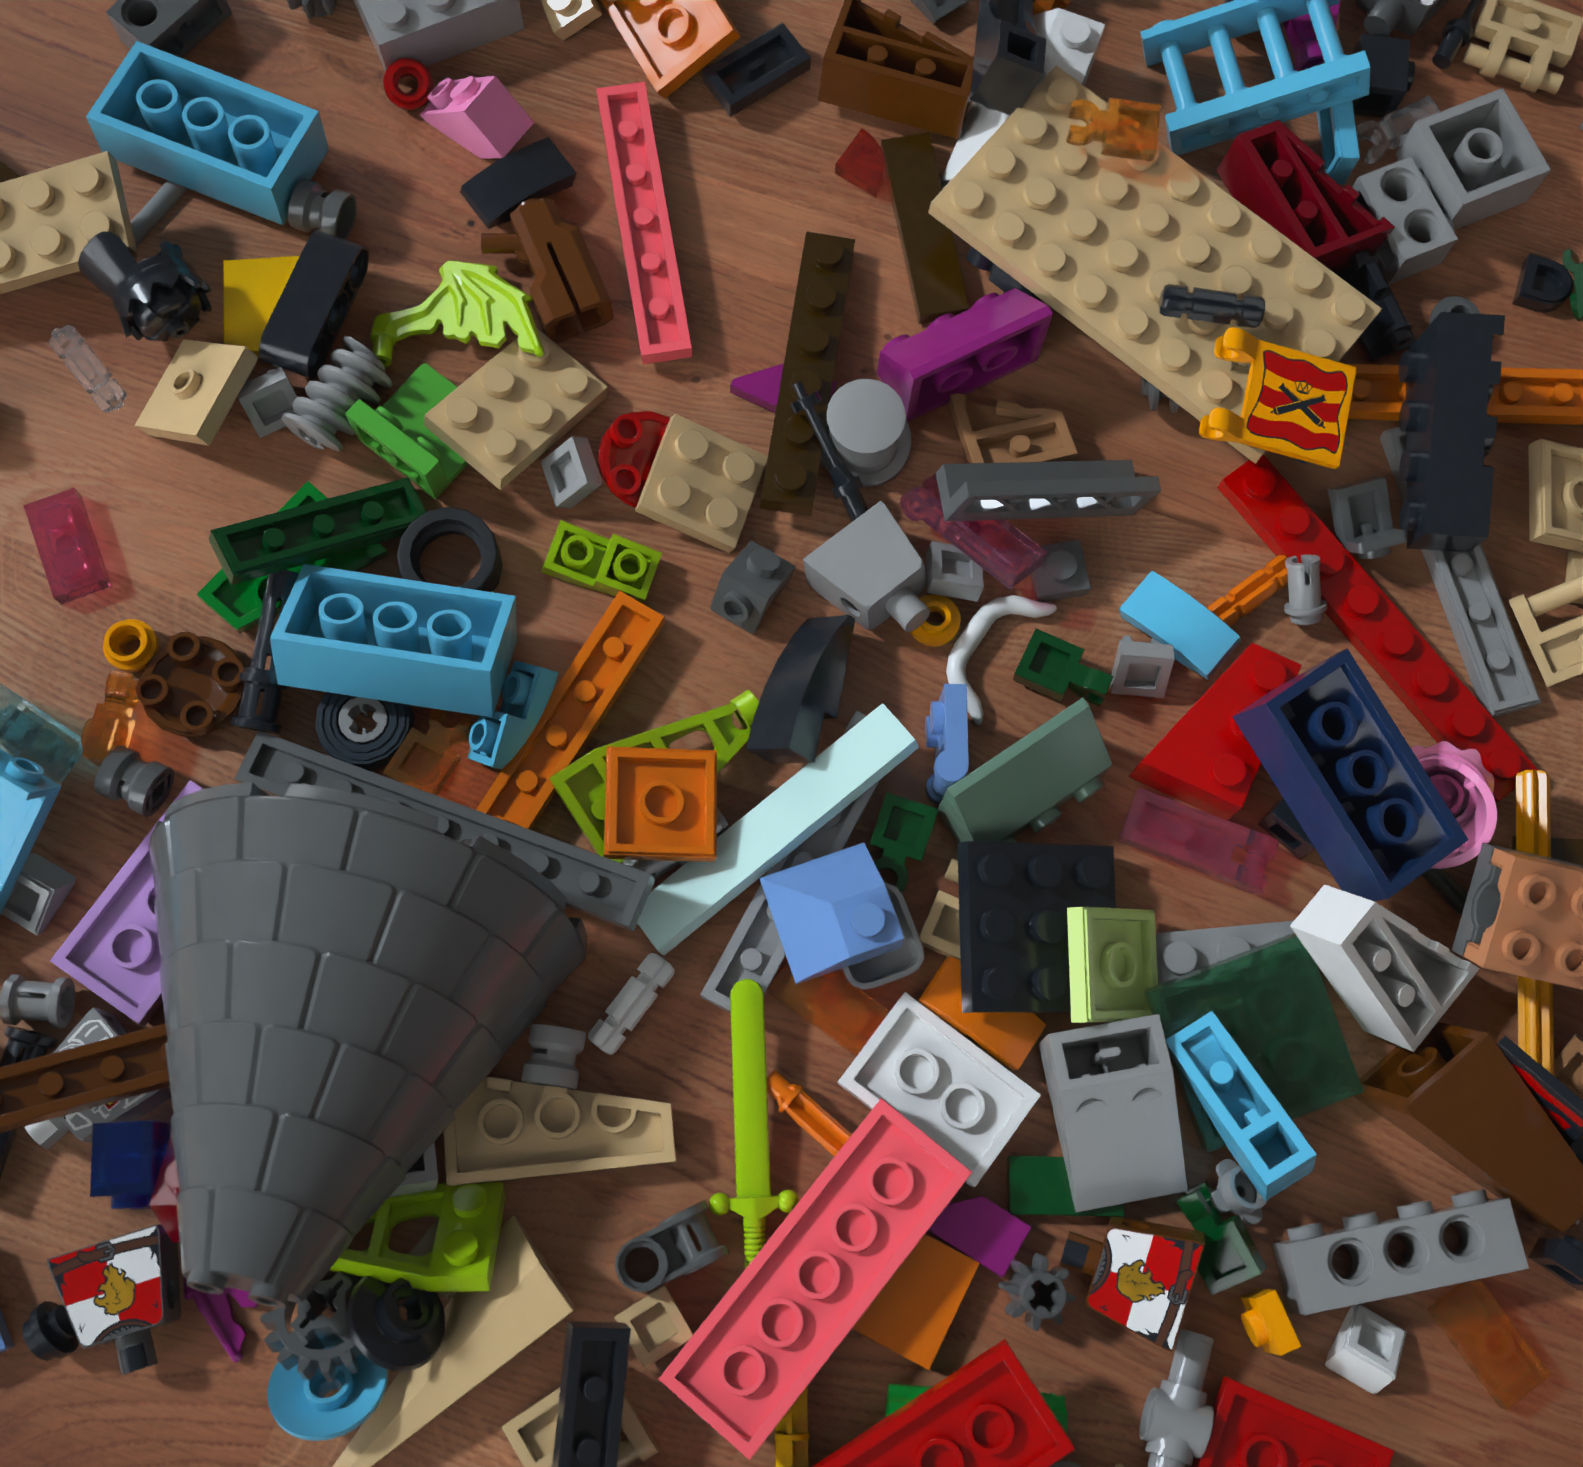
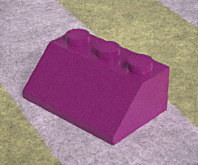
[877,288,1053,422]

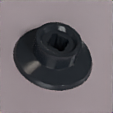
[347,1276,445,1372]

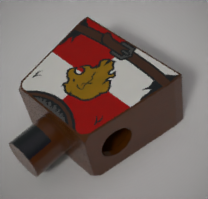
[1059,1217,1205,1352]

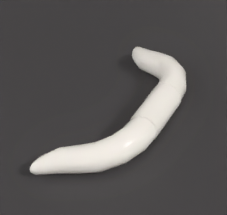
[946,595,1057,725]

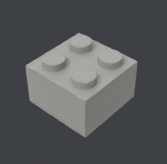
[1395,88,1551,230]

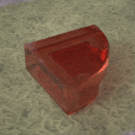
[834,128,884,198]

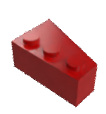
[1128,643,1302,821]

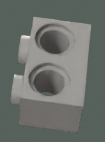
[1353,156,1458,284]

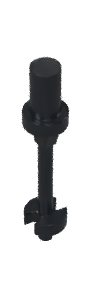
[1432,0,1482,69]
[789,381,869,522]

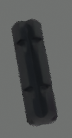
[1159,284,1265,328]

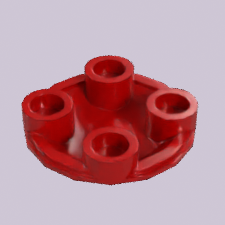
[598,411,670,508]

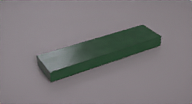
[208,477,427,585]

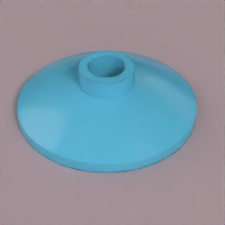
[267,1345,388,1441]

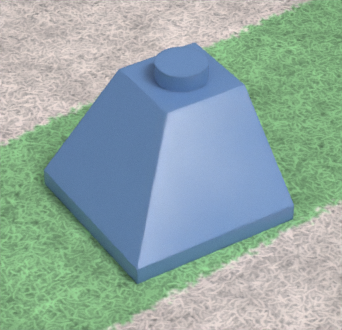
[760,843,904,984]

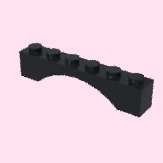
[970,0,1046,116]

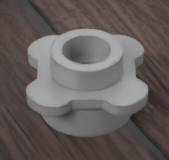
[1211,1159,1268,1225]

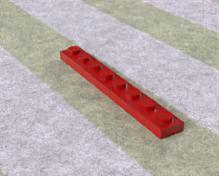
[1217,454,1538,803]

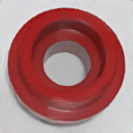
[383,58,433,110]

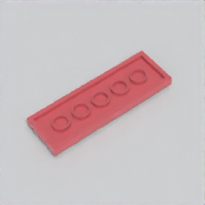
[659,1098,972,1460]

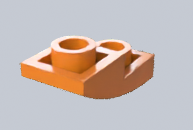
[918,956,1047,1070]

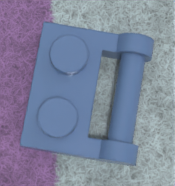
[925,684,969,805]

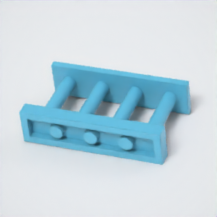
[1141,0,1371,156]

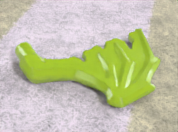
[370,260,544,368]

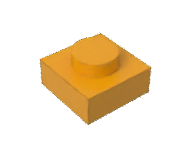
[1240,1288,1302,1356]

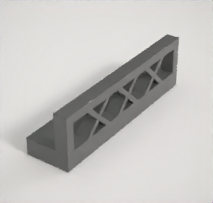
[936,460,1161,522]

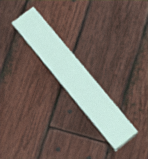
[637,703,919,956]

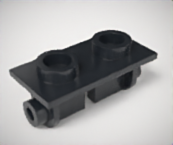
[1335,250,1416,362]

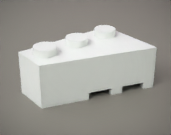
[1290,884,1480,1052]

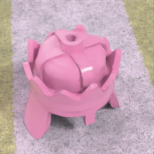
[1411,741,1497,869]

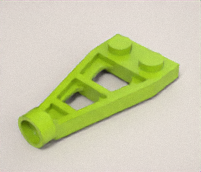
[548,690,759,863]
[329,1182,506,1292]

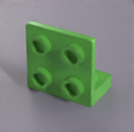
[345,363,468,500]

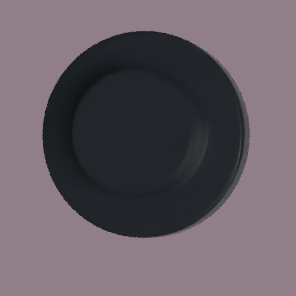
[22,1301,79,1361]

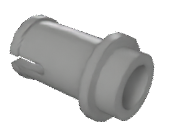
[1284,554,1327,625]

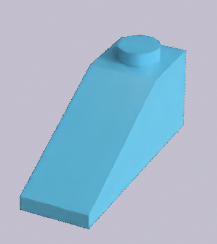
[1166,1011,1317,1201]

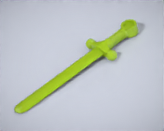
[708,979,799,1269]

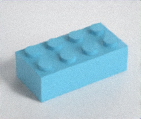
[86,41,329,225]
[270,564,517,717]

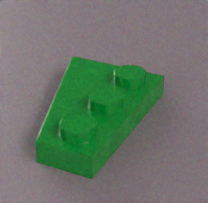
[196,481,388,634]

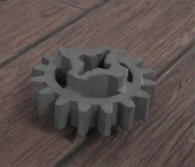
[261,1248,363,1382]

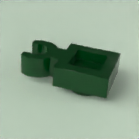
[870,792,939,894]

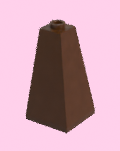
[1348,1022,1583,1233]

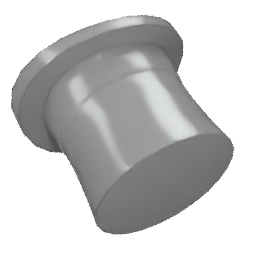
[820,379,911,487]

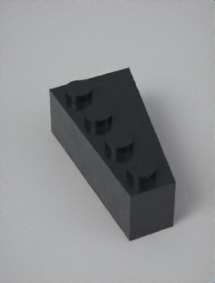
[1399,312,1505,552]

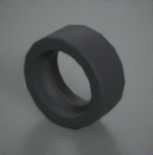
[397,507,503,592]

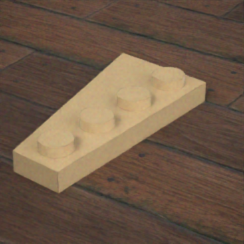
[443,1077,677,1186]

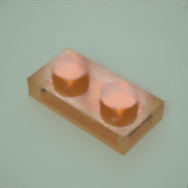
[767,962,889,1058]

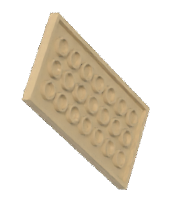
[928,65,1382,464]

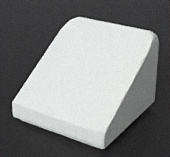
[1325,1304,1407,1394]

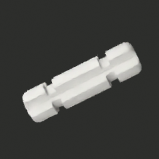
[588,953,675,1055]

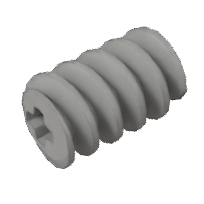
[281,336,393,452]

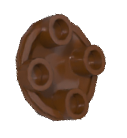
[136,632,244,736]

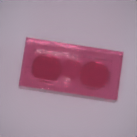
[23,488,111,605]

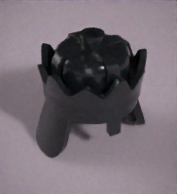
[78,231,212,342]

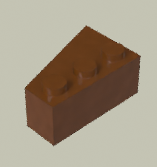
[818,0,974,139]

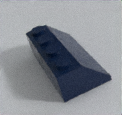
[1233,648,1469,901]

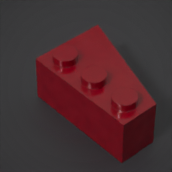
[1216,120,1395,273]

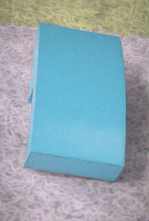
[1119,571,1241,680]
[467,660,559,769]

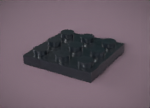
[957,841,1116,1013]

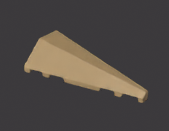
[332,1215,577,1467]

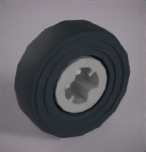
[315,692,415,771]

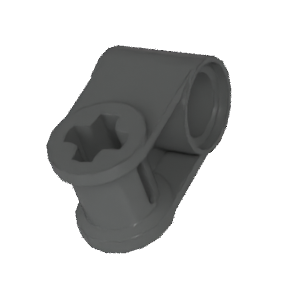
[615,1200,730,1292]

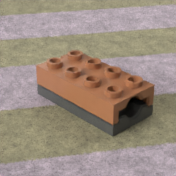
[1452,843,1583,990]

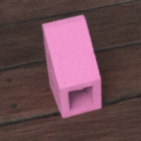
[420,76,534,159]

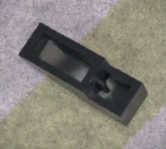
[746,615,855,764]

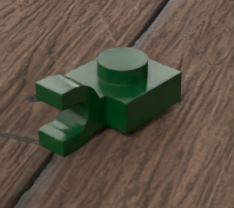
[1013,628,1113,707]
[1177,1180,1267,1295]

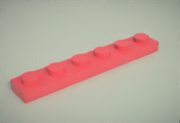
[596,82,692,365]

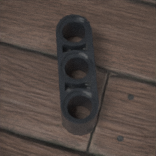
[259,230,370,379]

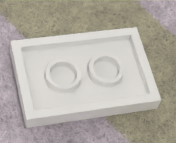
[837,992,1041,1188]

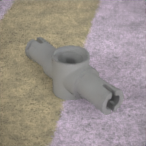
[1139,1329,1214,1467]

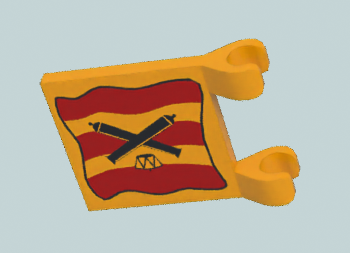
[1199,327,1357,469]

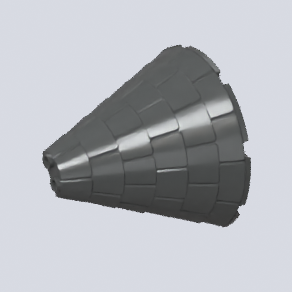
[149,782,587,1308]

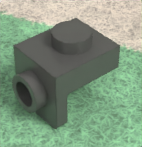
[1328,476,1407,559]
[710,540,796,634]

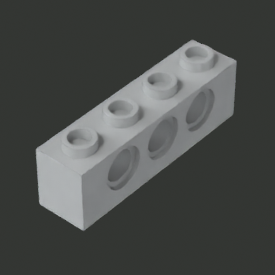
[1272,1189,1529,1315]

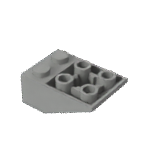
[1038,1014,1188,1213]

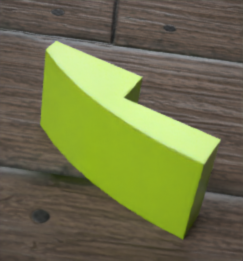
[541,520,662,603]

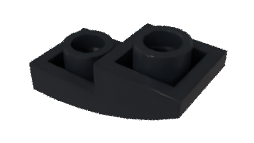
[460,137,577,229]

